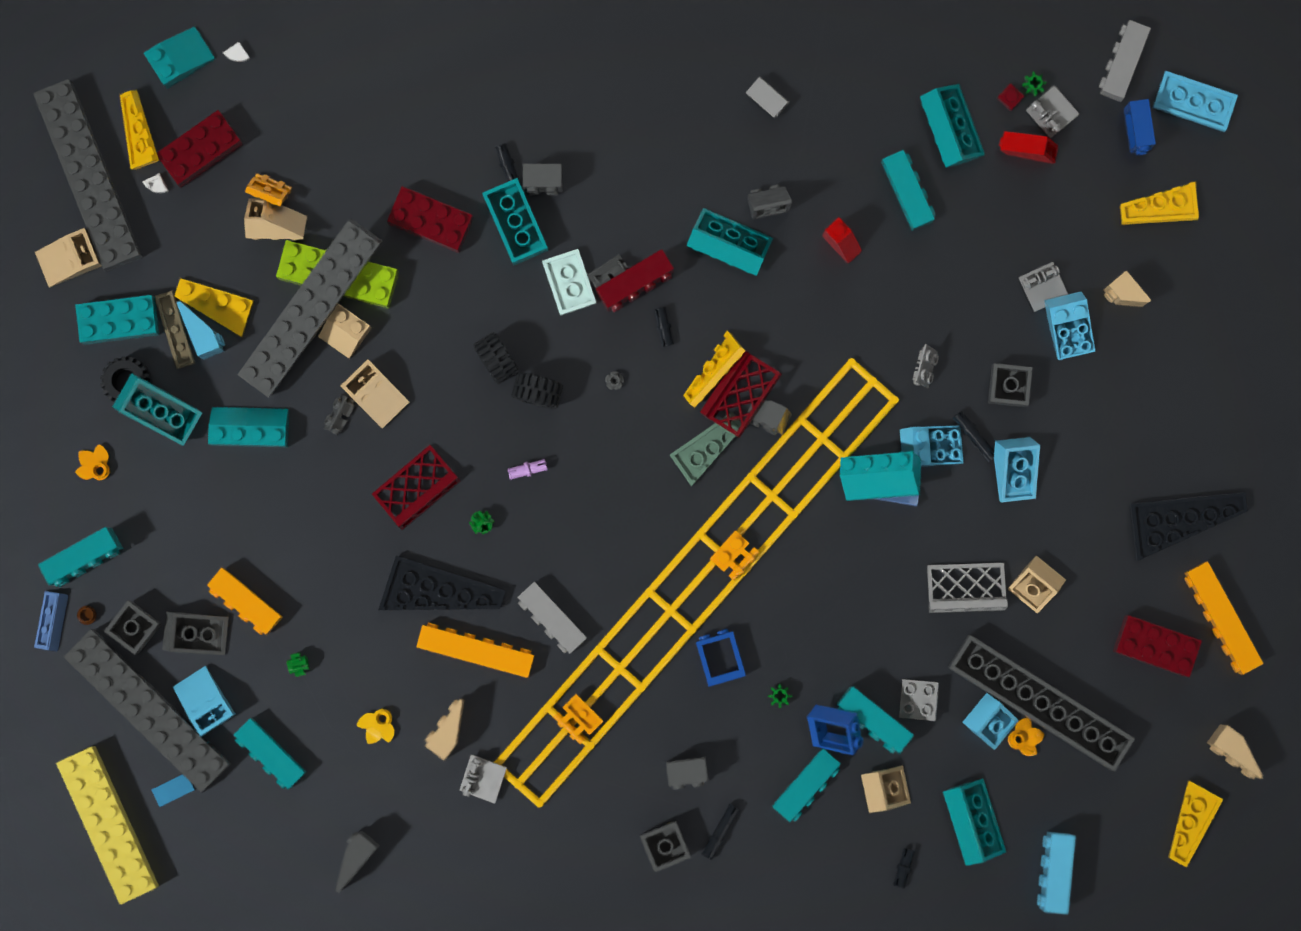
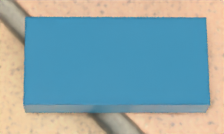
[152,774,195,807]

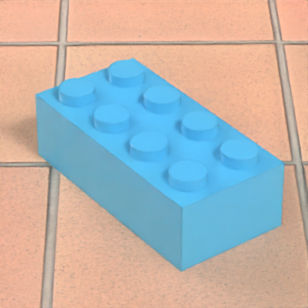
[1037,831,1075,914]

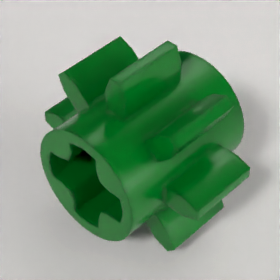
[1022,72,1047,97]
[469,510,494,535]
[287,653,309,677]
[768,684,792,708]

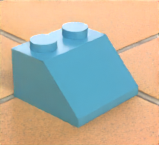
[962,693,1019,750]

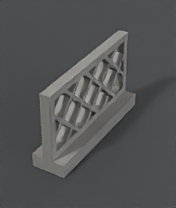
[927,563,1008,613]

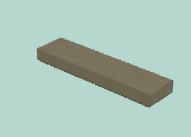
[154,290,196,369]

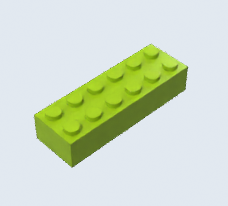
[276,240,399,309]

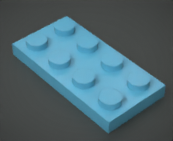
[1153,71,1238,132]

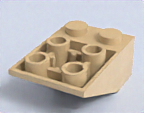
[244,198,307,240]
[35,228,102,288]
[341,360,410,429]
[425,699,465,760]
[1207,724,1263,779]

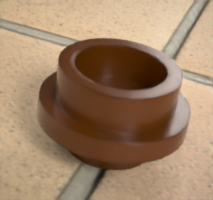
[77,606,97,625]

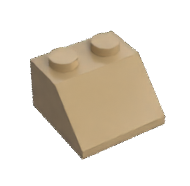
[1104,271,1151,307]
[318,304,372,359]
[1008,555,1066,613]
[861,765,911,813]

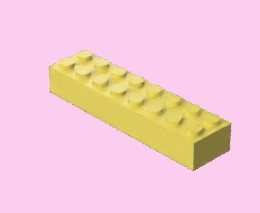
[56,746,159,905]

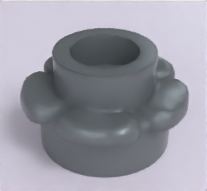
[605,371,624,390]

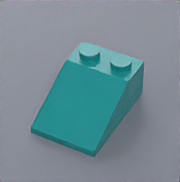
[144,27,215,89]

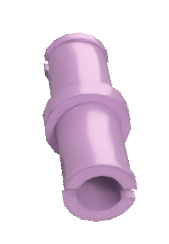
[507,459,548,480]

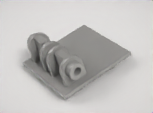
[1026,86,1079,139]
[1018,262,1068,312]
[912,344,939,388]
[899,679,939,721]
[459,754,507,804]

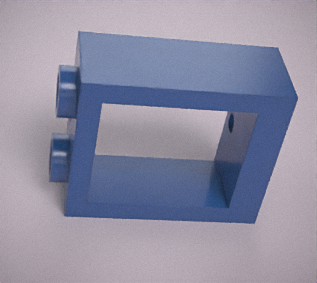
[1124,99,1156,155]
[696,629,746,687]
[807,705,863,755]

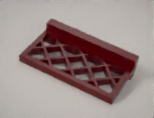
[700,350,782,438]
[372,445,460,530]

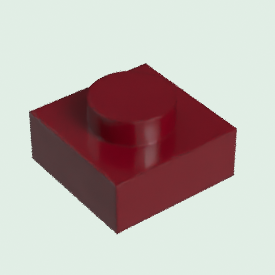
[997,83,1024,111]

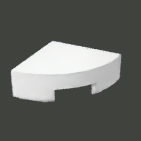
[223,42,250,62]
[142,173,169,193]

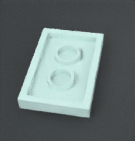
[542,249,597,316]

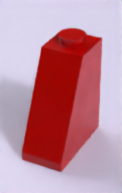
[1000,131,1059,164]
[822,217,862,264]

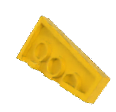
[120,90,159,169]
[1120,182,1199,225]
[175,278,254,337]
[683,331,745,408]
[1168,780,1223,867]

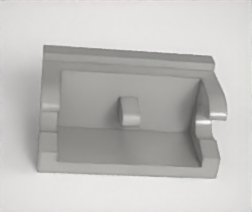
[746,77,790,118]

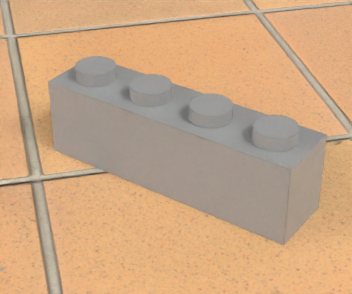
[1099,20,1151,102]
[517,582,587,654]

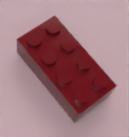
[157,110,243,188]
[387,186,474,253]
[596,249,674,313]
[1113,615,1202,677]

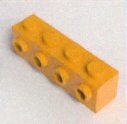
[207,567,283,635]

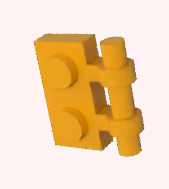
[245,173,292,206]
[710,531,759,581]
[553,694,603,744]

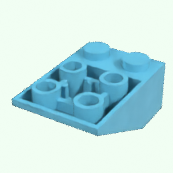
[1044,292,1095,360]
[900,426,963,467]
[173,666,236,736]

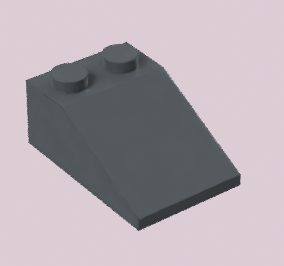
[747,185,792,219]
[162,611,228,655]
[336,831,380,893]

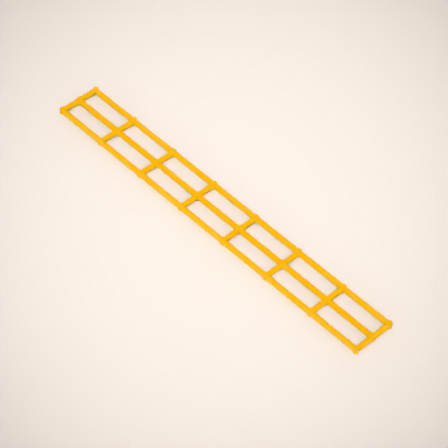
[494,358,899,808]

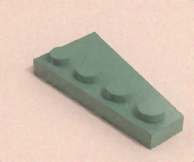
[670,411,742,487]

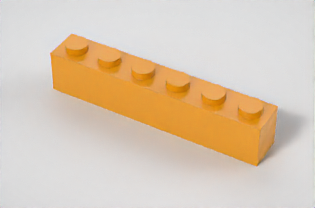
[1184,561,1264,675]
[416,622,535,678]

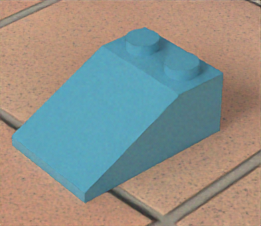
[177,301,225,360]
[994,437,1040,502]

